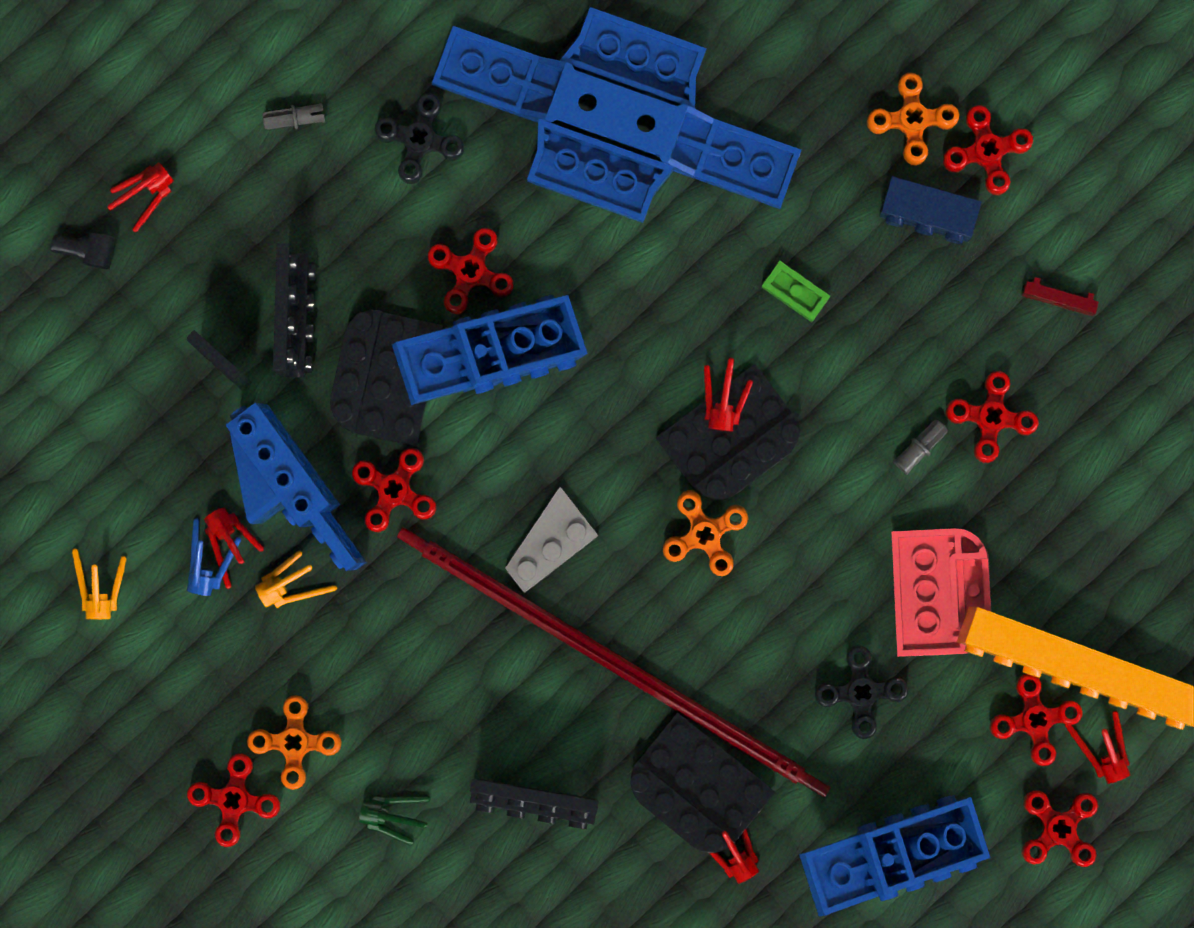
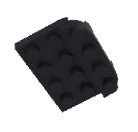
[273,243,316,378]
[330,310,444,447]
[656,364,800,500]
[630,712,775,853]
[470,778,599,829]

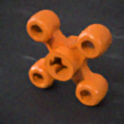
[867,72,960,165]
[663,490,748,576]
[247,695,342,790]

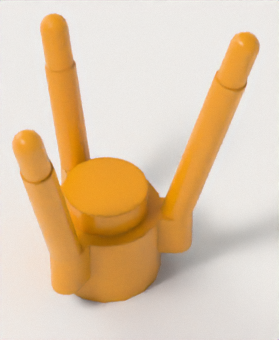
[72,548,127,619]
[255,550,337,608]

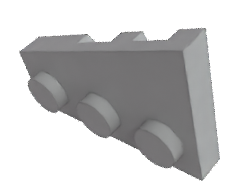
[505,487,598,593]

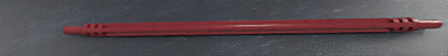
[397,527,831,798]

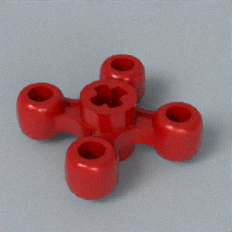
[943,105,1033,195]
[427,227,514,314]
[946,371,1039,463]
[352,448,437,532]
[989,674,1083,766]
[187,753,281,847]
[1021,790,1098,867]

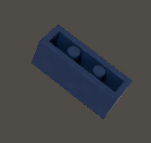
[879,176,982,244]

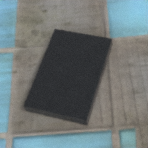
[187,330,251,390]

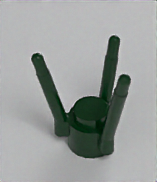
[359,795,430,845]

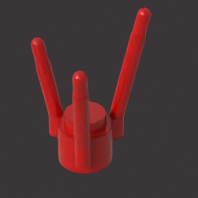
[107,162,174,232]
[704,358,753,432]
[204,507,264,589]
[1065,711,1131,784]
[709,828,759,884]

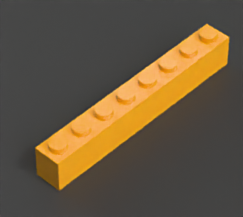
[957,606,1194,730]

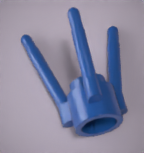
[187,518,241,596]

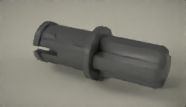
[262,103,325,130]
[893,420,948,475]

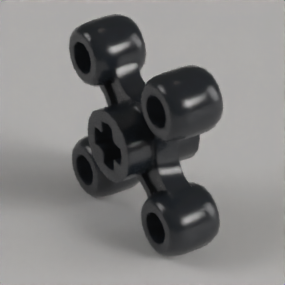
[374,94,465,184]
[814,645,909,739]

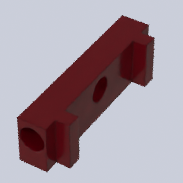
[1021,277,1099,316]

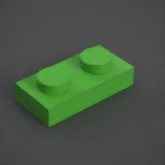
[761,261,830,322]

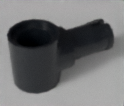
[51,233,116,269]

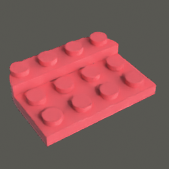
[892,528,991,657]

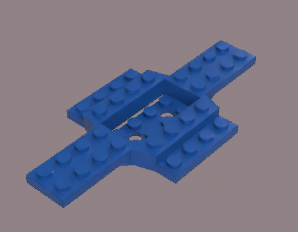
[432,7,801,223]

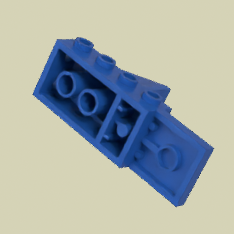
[392,295,588,405]
[226,402,367,571]
[799,795,990,916]

